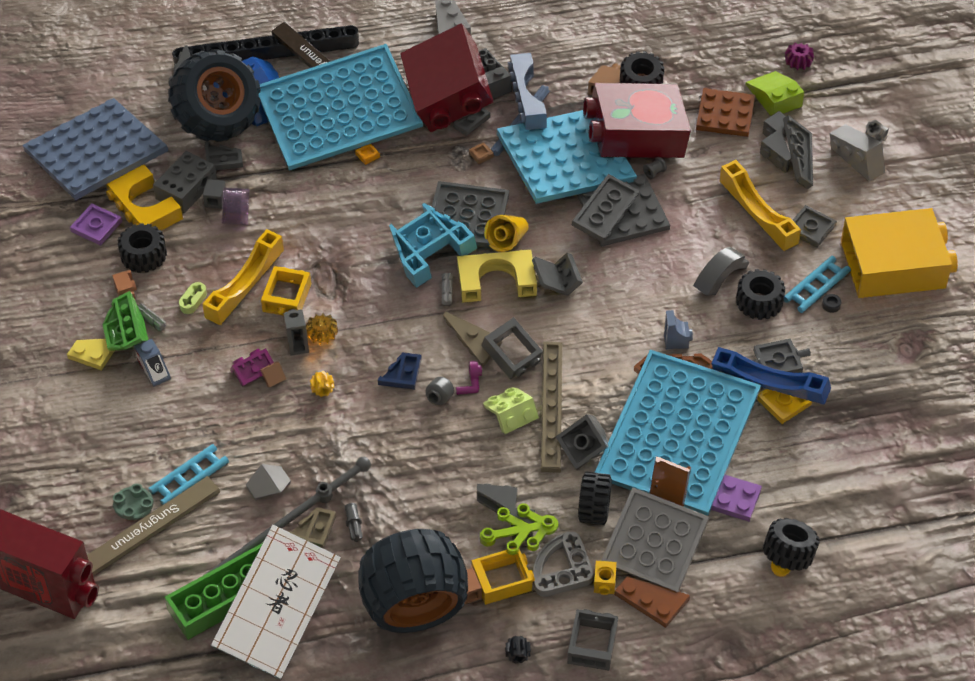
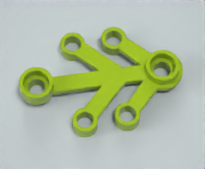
[480,503,559,555]

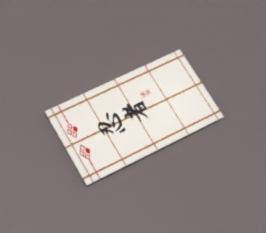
[211,525,341,680]

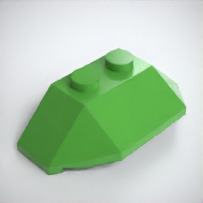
[103,291,149,351]

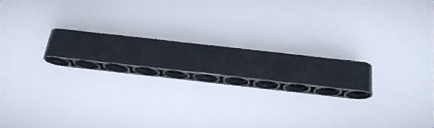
[172,25,359,66]

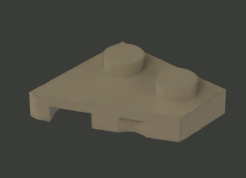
[289,507,336,549]

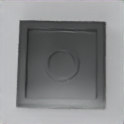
[793,205,837,248]

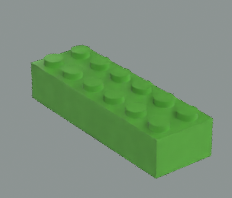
[164,543,263,640]

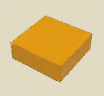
[355,144,380,165]

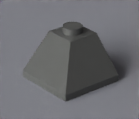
[556,414,609,470]

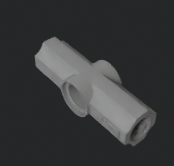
[865,120,889,142]

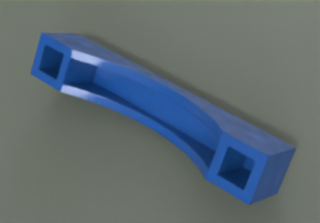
[711,347,831,405]

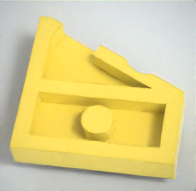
[67,339,115,371]

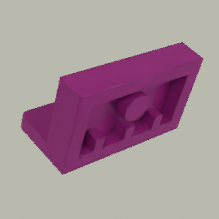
[230,348,274,387]

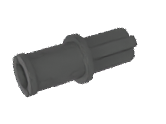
[345,503,363,542]

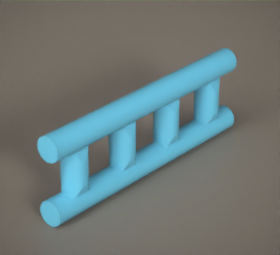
[784,256,851,313]
[148,444,229,505]

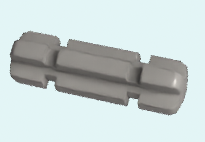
[442,273,453,306]
[138,304,166,331]

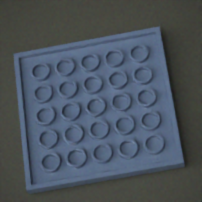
[23,98,168,200]

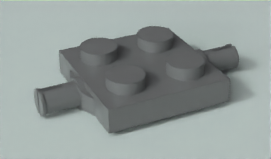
[752,338,811,373]

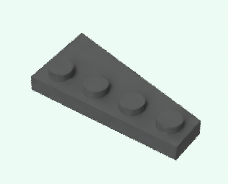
[783,115,813,189]

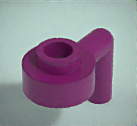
[456,361,482,395]

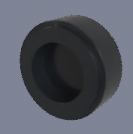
[822,294,842,313]

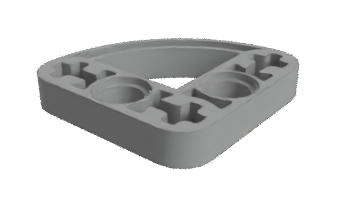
[533,532,593,597]

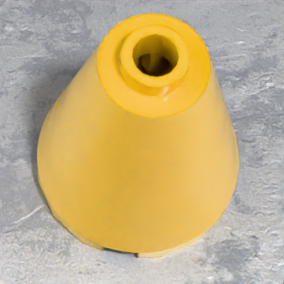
[484,215,529,252]

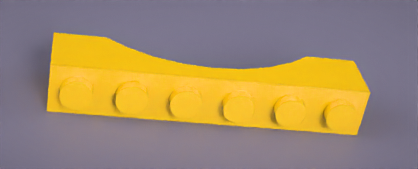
[720,160,801,251]
[202,229,284,325]

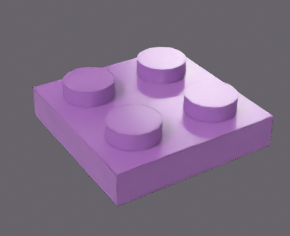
[70,203,122,246]
[711,475,762,522]

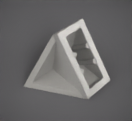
[246,464,291,500]

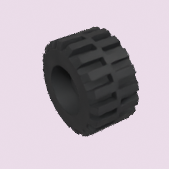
[619,51,665,84]
[118,223,167,273]
[736,269,785,320]
[578,472,612,525]
[763,518,820,571]

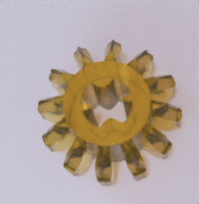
[306,312,338,345]

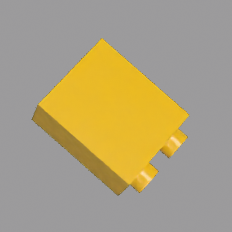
[841,208,958,298]

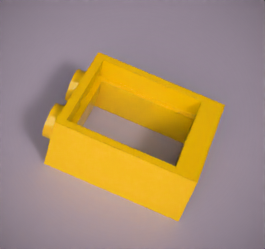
[261,266,311,316]
[471,547,535,605]

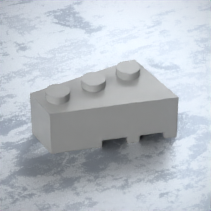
[435,0,471,35]
[829,124,885,182]

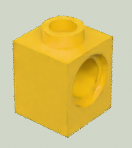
[594,561,617,595]

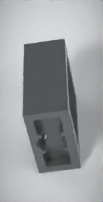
[481,317,543,380]
[567,609,618,671]

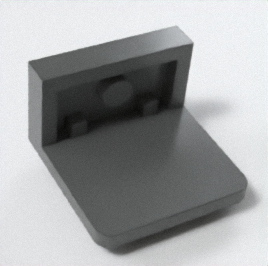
[532,253,583,296]

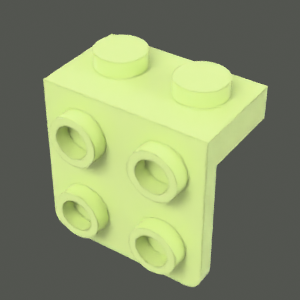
[483,387,539,434]

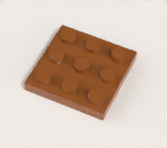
[696,88,755,137]

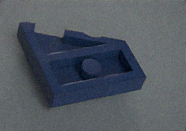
[378,352,422,390]

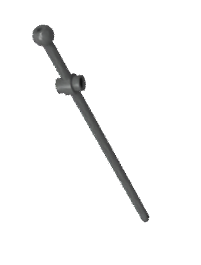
[204,457,371,575]

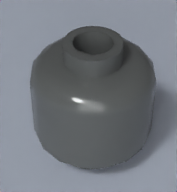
[425,376,454,405]

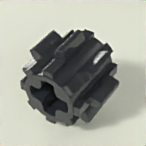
[505,636,531,664]

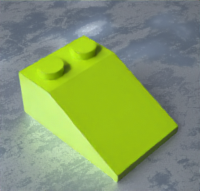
[745,71,804,116]

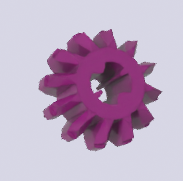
[784,42,814,70]

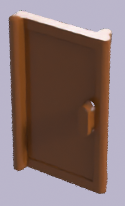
[649,457,691,507]

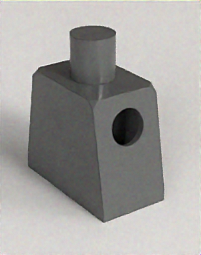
[284,309,309,356]

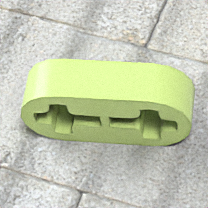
[179,282,207,314]

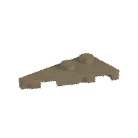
[443,311,502,368]

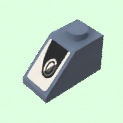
[134,339,171,387]

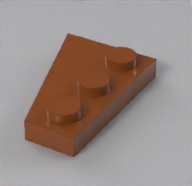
[614,577,690,628]

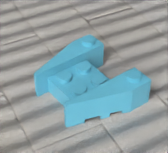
[389,203,477,288]

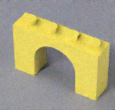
[457,250,537,303]

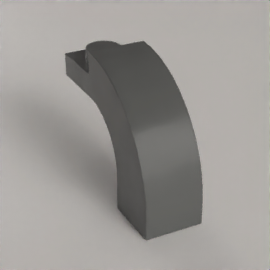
[693,246,750,296]

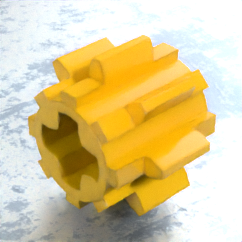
[310,371,335,397]

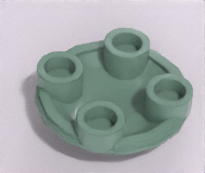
[113,484,153,520]

